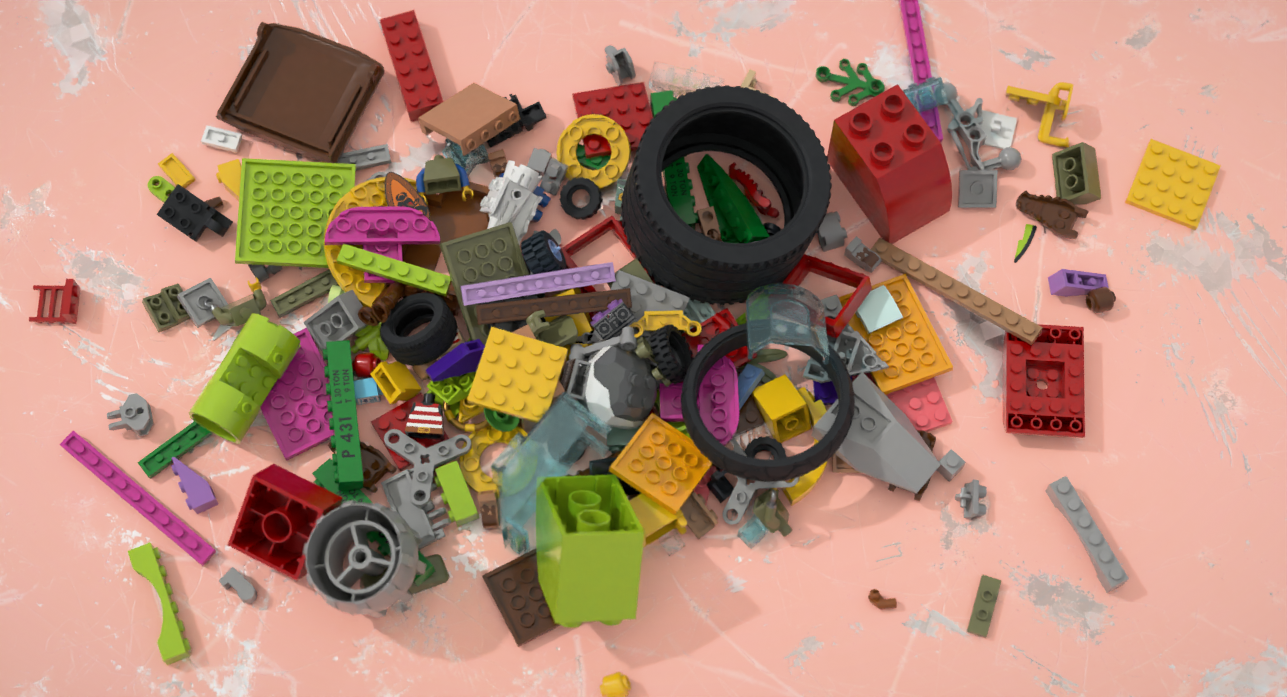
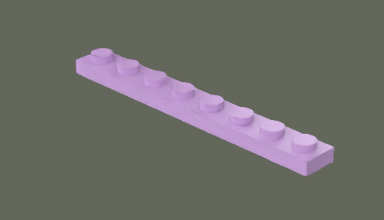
[460,262,616,306]

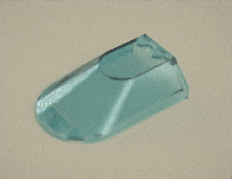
[746,283,829,364]

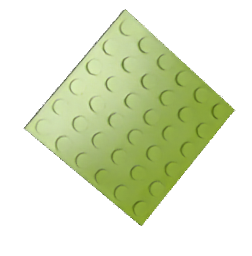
[235,158,356,268]

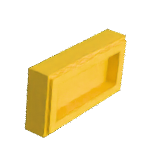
[158,153,196,188]

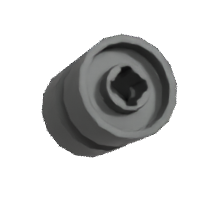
[247,264,283,283]

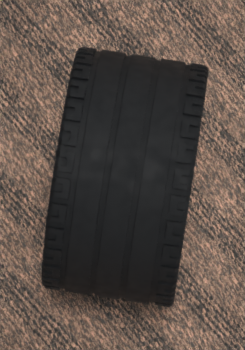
[621,85,832,305]

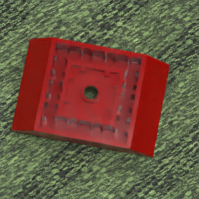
[1002,324,1085,438]

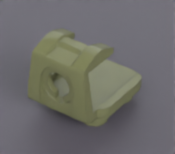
[526,310,578,347]

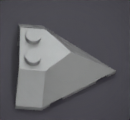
[803,311,889,383]

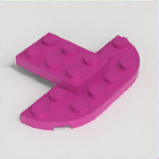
[325,206,440,283]
[660,345,739,454]

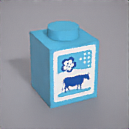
[354,378,383,405]

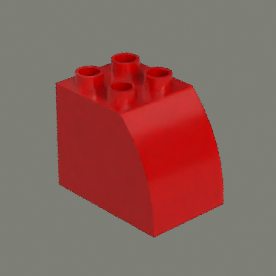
[827,84,952,244]

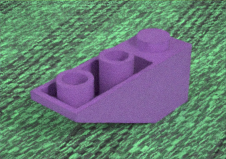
[171,457,219,514]

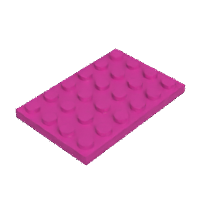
[260,328,334,461]

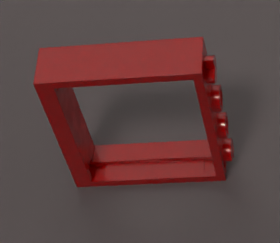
[561,215,655,312]
[768,254,872,339]

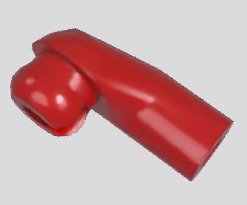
[712,312,731,334]

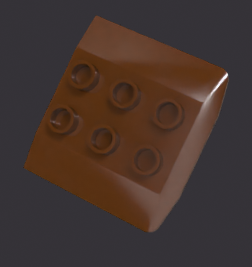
[216,22,385,163]

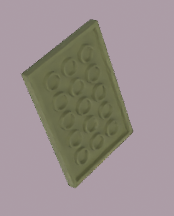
[439,222,529,345]

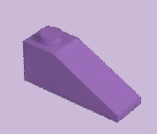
[1048,269,1109,297]

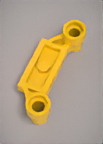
[629,310,702,338]

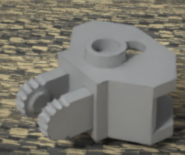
[604,45,636,86]
[106,393,154,437]

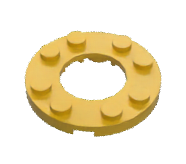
[556,114,631,189]
[459,425,538,499]

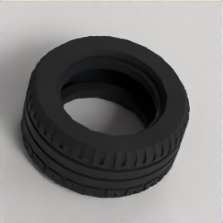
[380,293,458,366]

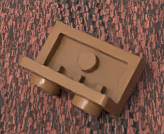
[680,492,718,539]

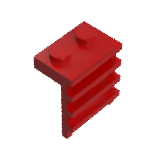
[29,279,80,324]

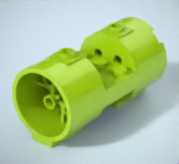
[189,313,301,444]

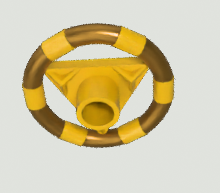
[443,395,498,432]

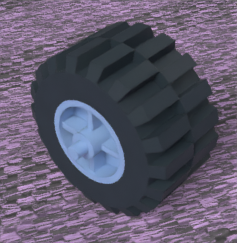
[521,230,567,274]

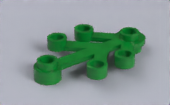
[815,58,885,107]

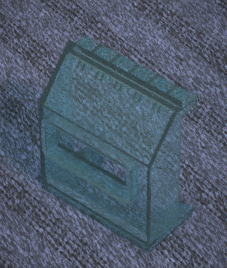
[491,392,612,555]

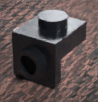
[706,469,734,503]

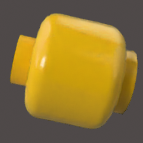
[600,672,631,697]

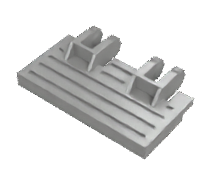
[381,467,451,550]

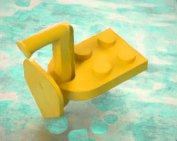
[1005,82,1074,148]

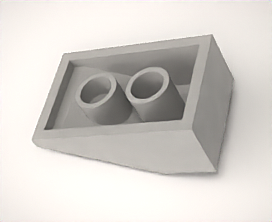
[303,290,368,351]

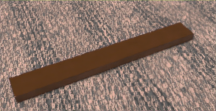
[476,288,632,325]

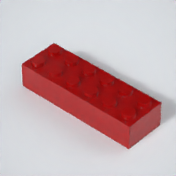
[379,10,443,122]

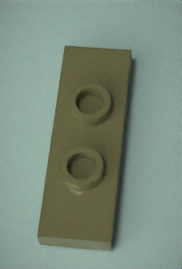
[966,574,1002,638]

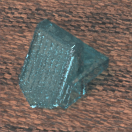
[442,138,489,176]

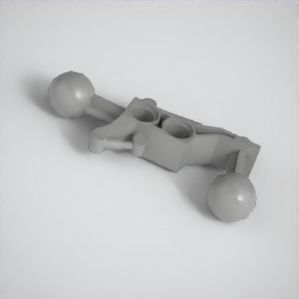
[934,82,1022,171]

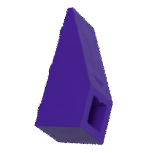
[426,339,485,382]

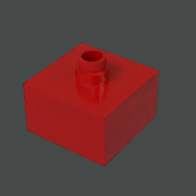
[227,464,343,581]

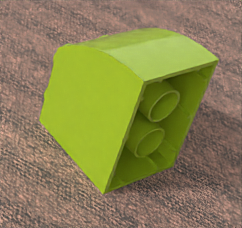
[536,475,644,628]

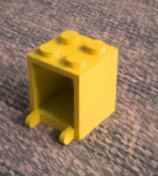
[629,493,687,548]

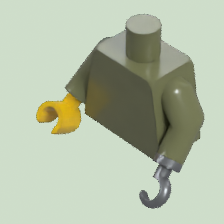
[204,277,267,327]
[753,488,793,537]

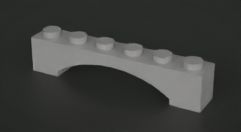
[1045,476,1129,593]

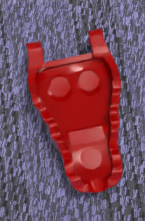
[728,162,780,218]

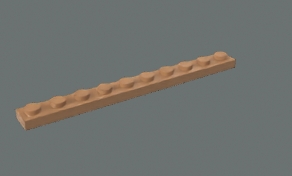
[870,237,1043,345]

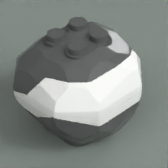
[576,346,657,430]

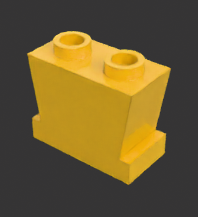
[371,361,421,404]

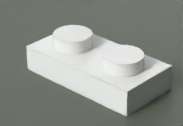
[201,125,243,153]

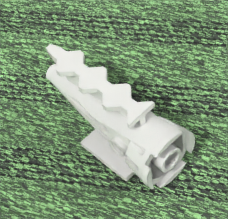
[480,160,543,246]

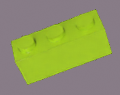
[434,460,479,527]

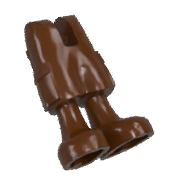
[358,281,405,326]

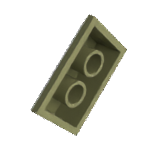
[1052,142,1102,205]

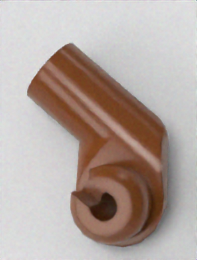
[868,589,897,609]

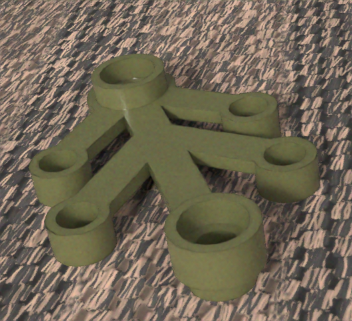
[635,337,672,387]

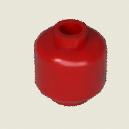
[352,353,381,378]

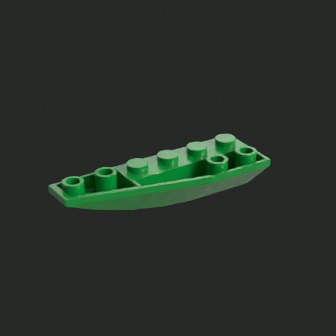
[697,154,770,244]

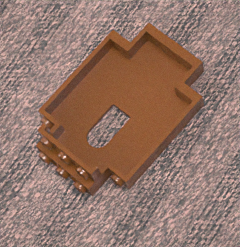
[402,181,490,316]

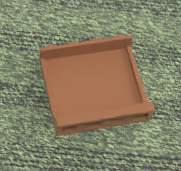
[418,83,520,156]

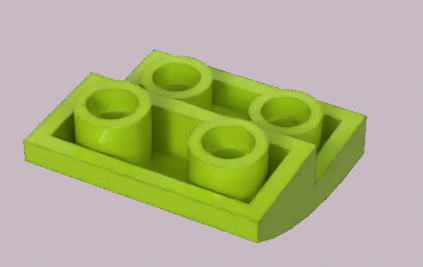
[427,373,475,405]

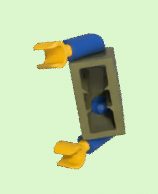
[416,155,474,205]

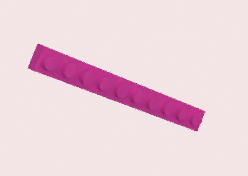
[899,0,943,142]
[59,430,216,566]

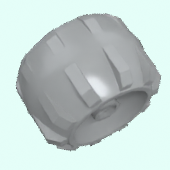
[303,500,426,618]

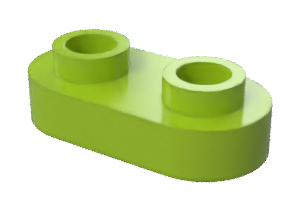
[147,176,175,203]

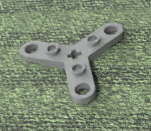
[384,429,472,508]
[722,438,799,525]

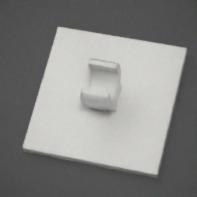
[974,110,1017,150]

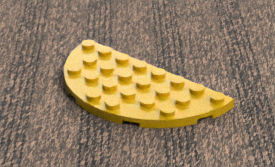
[324,177,416,308]

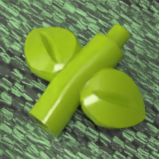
[350,322,389,361]

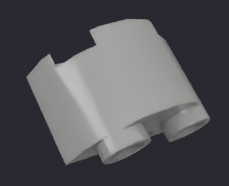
[817,211,847,252]

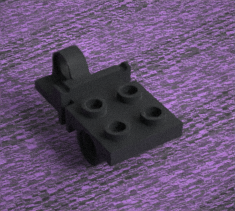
[487,93,547,148]
[156,184,233,242]

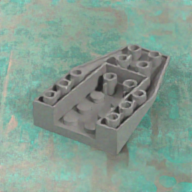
[811,372,941,494]

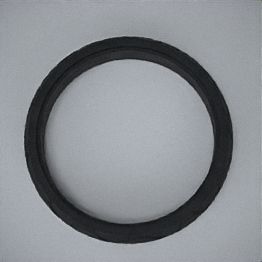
[681,321,855,482]

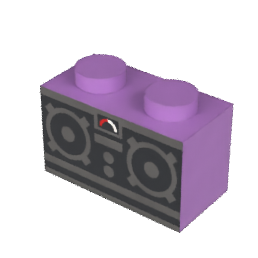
[591,299,637,341]

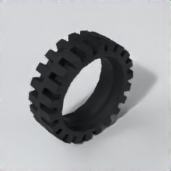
[650,324,694,384]

